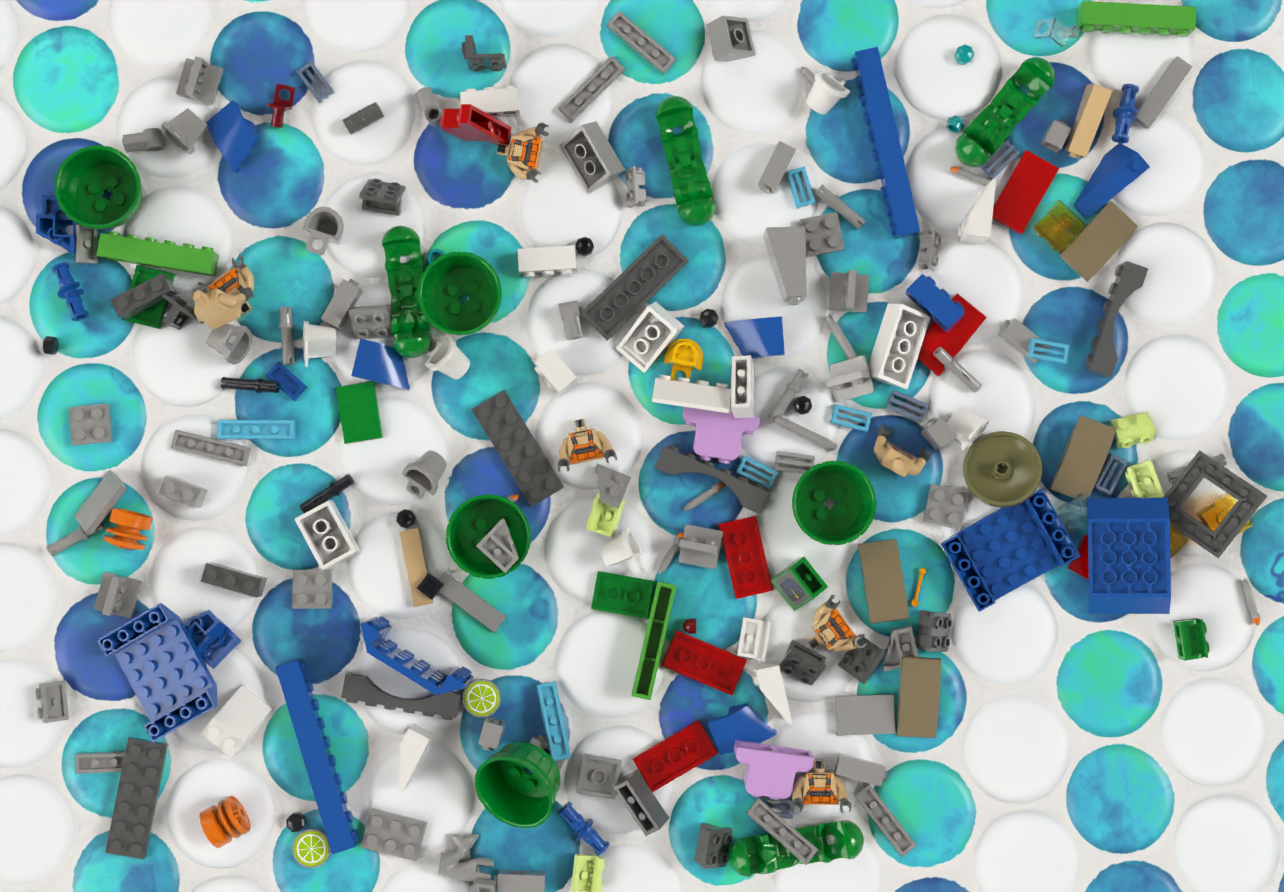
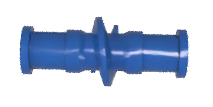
[1112,84,1139,144]
[52,262,89,321]
[557,802,610,856]

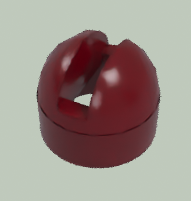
[683,618,696,634]

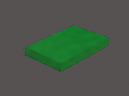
[122,265,175,330]
[336,381,383,444]
[591,571,654,619]

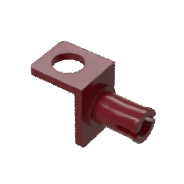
[267,84,296,128]

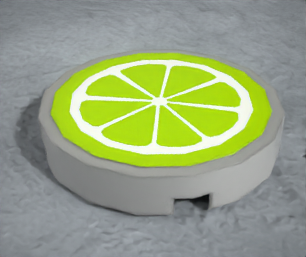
[463,679,501,718]
[292,828,331,868]

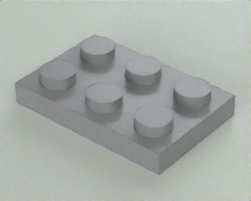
[361,808,427,861]

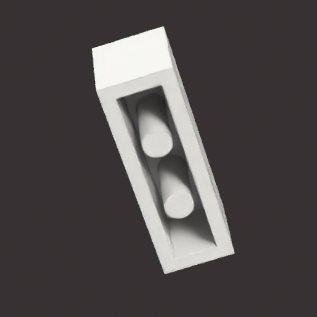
[460,86,520,117]
[517,245,577,277]
[731,355,754,418]

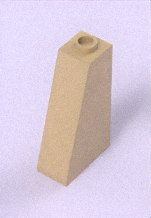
[1065,84,1113,159]

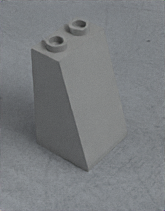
[763,227,807,305]

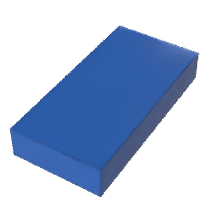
[266,362,308,401]

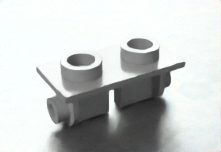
[625,166,647,208]
[917,230,941,271]

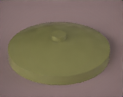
[963,431,1042,508]

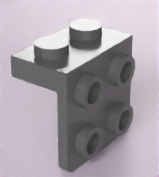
[462,35,507,72]

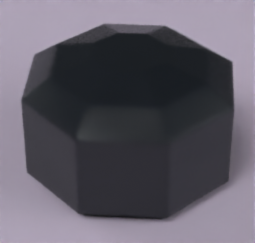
[575,237,594,257]
[699,309,718,328]
[43,336,59,355]
[793,396,812,415]
[396,509,416,528]
[286,812,306,832]

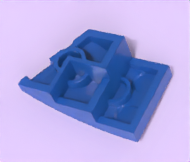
[206,100,259,173]
[36,195,77,253]
[724,316,785,359]
[351,338,410,391]
[183,610,242,669]
[708,703,777,755]

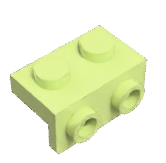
[1109,412,1156,449]
[1125,459,1164,498]
[586,493,625,538]
[571,854,605,892]

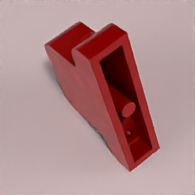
[440,104,512,145]

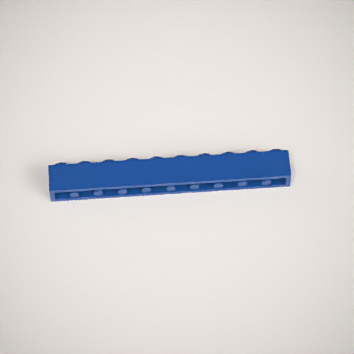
[851,47,920,239]
[275,658,359,854]

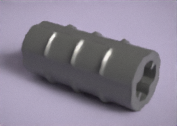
[343,102,384,135]

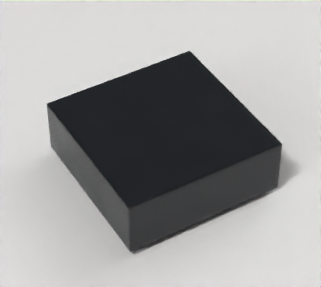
[417,572,444,600]

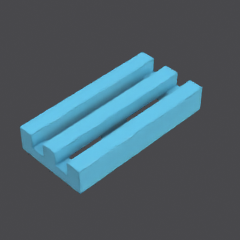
[786,166,816,209]
[1027,338,1070,365]
[830,404,872,432]
[735,455,778,489]

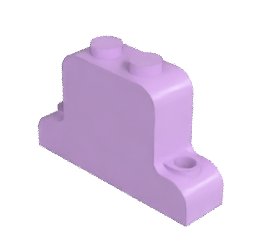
[682,407,760,464]
[734,740,814,800]

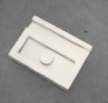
[737,617,771,660]

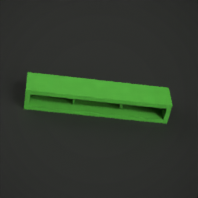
[1076,1,1196,37]
[96,231,219,277]
[631,581,677,700]

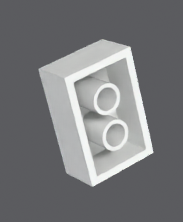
[295,500,360,570]

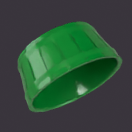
[54,145,142,229]
[418,252,502,335]
[792,461,877,545]
[446,494,531,579]
[474,742,560,828]

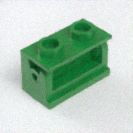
[1173,618,1210,661]

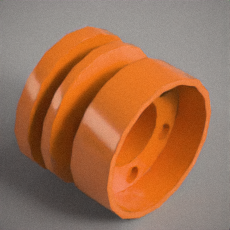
[103,508,153,550]
[199,795,251,848]

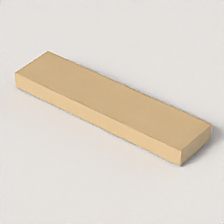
[399,528,434,607]

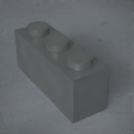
[110,273,177,320]
[200,562,267,598]
[613,770,669,836]

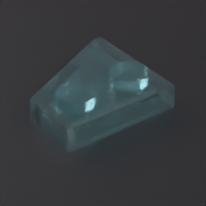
[1056,493,1088,533]

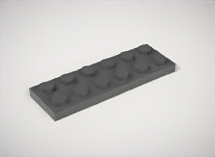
[580,234,689,341]
[472,390,564,507]
[105,737,169,859]

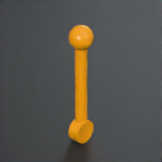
[910,567,926,607]

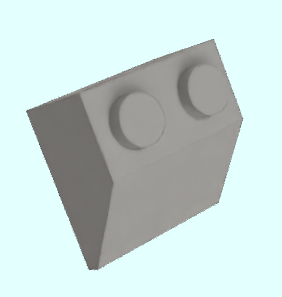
[706,16,756,62]

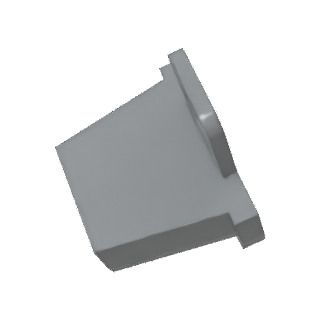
[162,108,208,155]
[302,207,344,255]
[205,324,252,365]
[402,450,446,499]

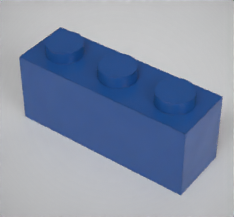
[906,274,965,333]

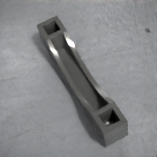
[1084,261,1148,378]
[654,445,770,514]
[341,673,462,720]

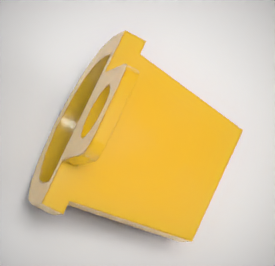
[664,339,703,380]

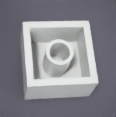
[534,348,578,395]

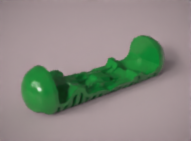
[955,57,1055,167]
[655,96,716,226]
[382,226,431,358]
[729,820,864,877]

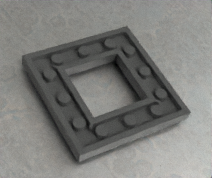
[1164,450,1267,559]

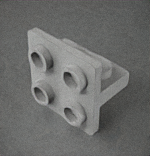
[176,56,223,105]
[828,270,869,313]
[349,305,393,339]
[826,355,874,402]
[678,524,723,569]
[94,572,142,618]

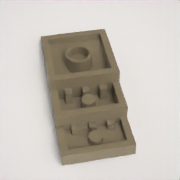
[1060,200,1138,282]
[1050,415,1117,503]
[858,539,909,624]
[896,656,941,738]

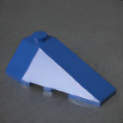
[1073,143,1150,220]

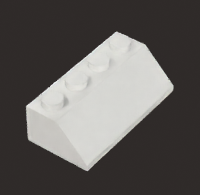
[868,303,931,389]
[652,374,731,413]

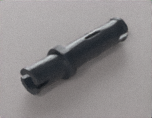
[221,377,280,393]
[300,474,355,513]

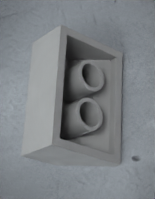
[560,121,625,194]

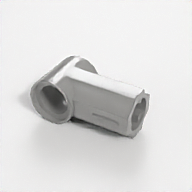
[415,87,443,127]
[122,128,163,152]
[558,300,583,340]

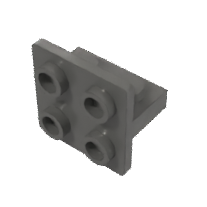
[359,179,406,216]
[162,293,204,330]
[916,610,952,652]
[838,634,886,684]
[779,640,827,685]
[694,823,733,869]

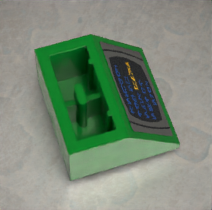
[770,556,828,611]

